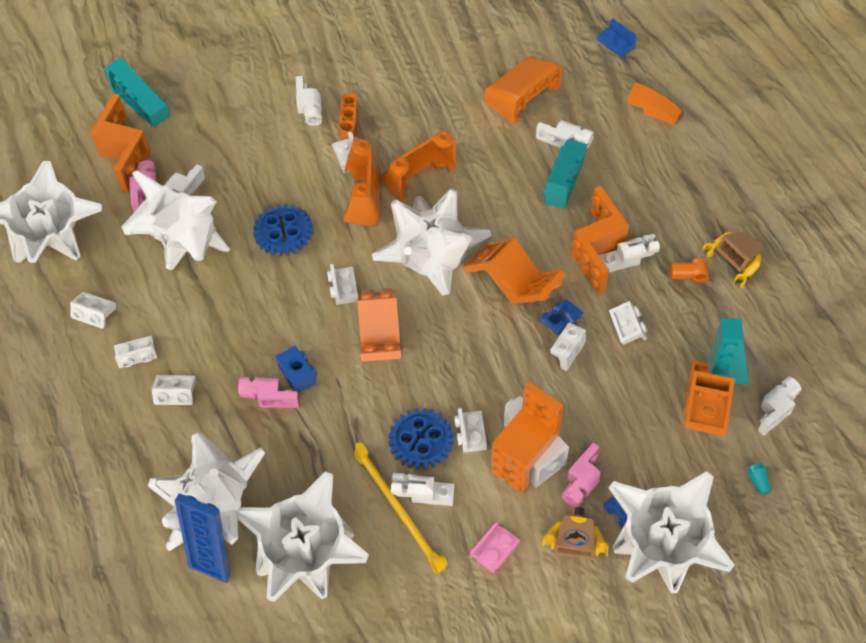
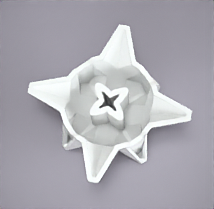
[0,161,102,263]
[121,170,230,270]
[372,189,492,296]
[148,432,265,551]
[609,471,735,594]
[237,472,369,602]

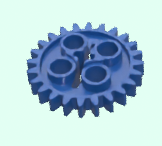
[253,203,313,257]
[388,408,454,471]

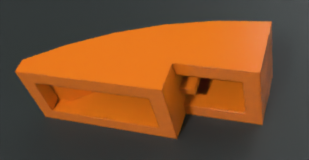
[627,82,682,125]

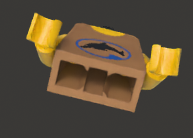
[703,232,763,288]
[542,507,609,559]

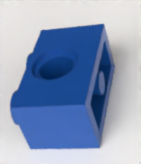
[275,345,317,393]

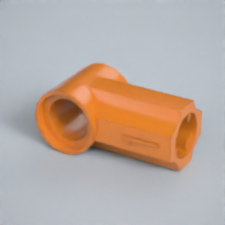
[670,258,709,283]

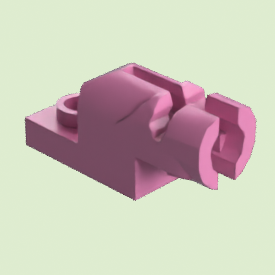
[129,160,157,212]
[238,377,299,408]
[562,442,600,508]

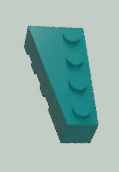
[104,57,170,128]
[543,139,587,209]
[708,318,749,385]

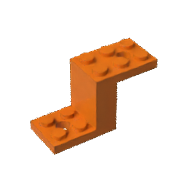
[90,93,150,193]
[570,185,629,294]
[462,238,567,304]
[357,288,401,362]
[683,360,735,436]
[491,382,564,493]

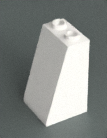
[504,396,569,488]

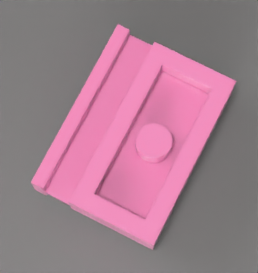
[470,522,520,574]

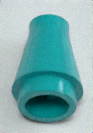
[747,463,772,495]

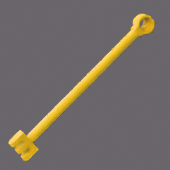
[354,442,448,574]

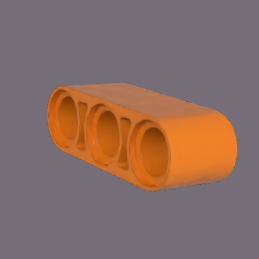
[339,93,358,140]

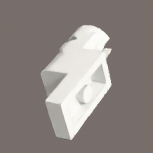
[296,76,322,126]
[536,120,594,149]
[163,164,205,196]
[599,233,660,273]
[758,376,802,436]
[391,473,454,506]

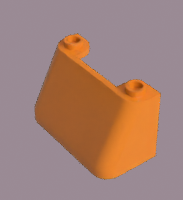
[484,57,562,124]
[382,132,456,202]
[343,138,381,226]

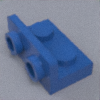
[597,19,637,58]

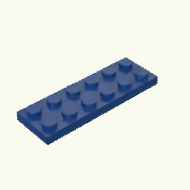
[175,493,230,583]

